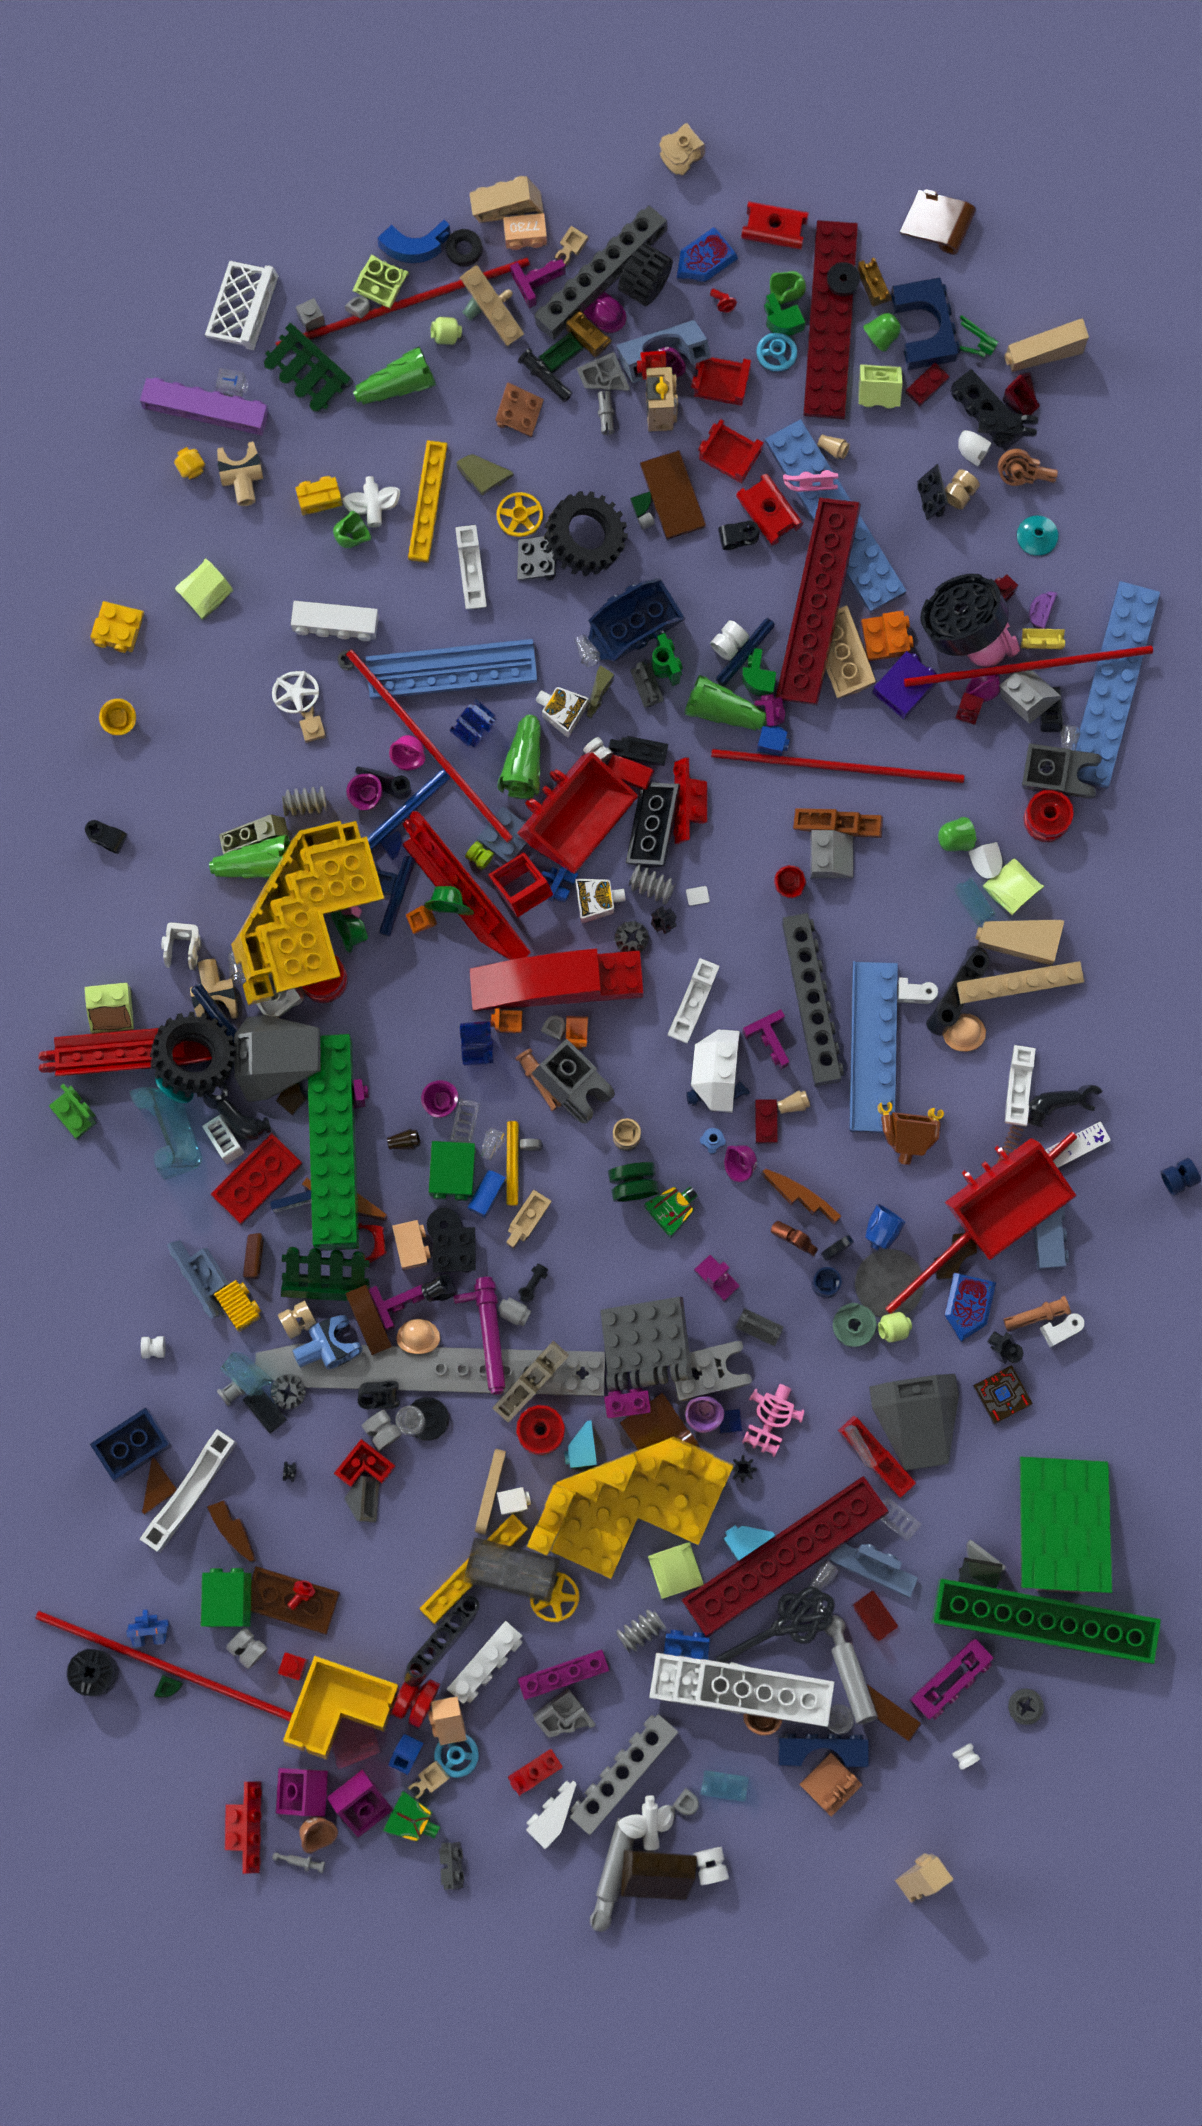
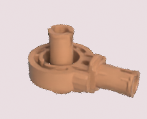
[998,449,1058,486]

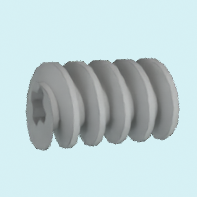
[282,786,327,817]
[628,864,676,905]
[616,1609,667,1652]

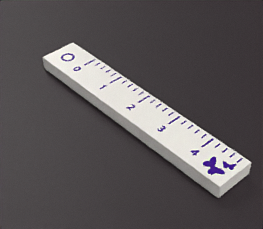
[1046,1121,1111,1168]

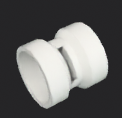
[583,737,613,763]
[141,1336,165,1359]

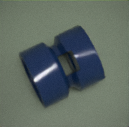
[1160,1158,1201,1196]
[812,1267,842,1298]

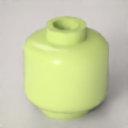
[430,317,462,345]
[878,1312,912,1342]

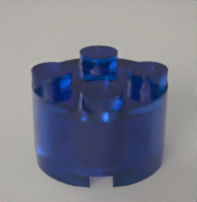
[449,699,497,748]
[460,1021,494,1066]

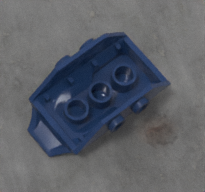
[587,578,686,662]

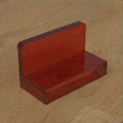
[851,1591,898,1642]

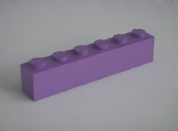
[140,377,269,436]

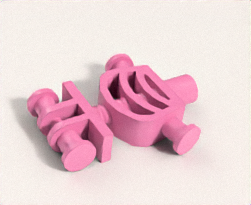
[742,1384,804,1457]

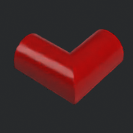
[334,1439,396,1487]

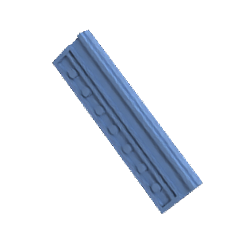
[366,639,537,700]
[849,961,898,1133]

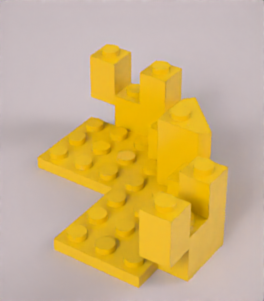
[231,821,384,1006]
[527,1436,734,1579]

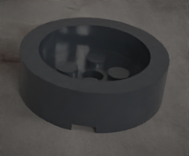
[920,574,1009,656]

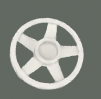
[272,671,319,713]

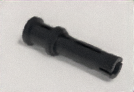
[518,348,573,402]

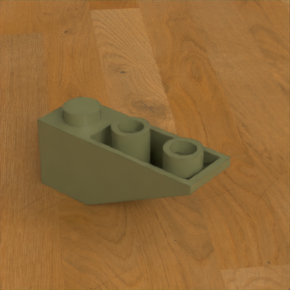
[219,814,289,854]

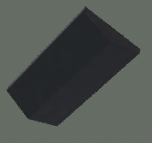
[626,782,680,868]

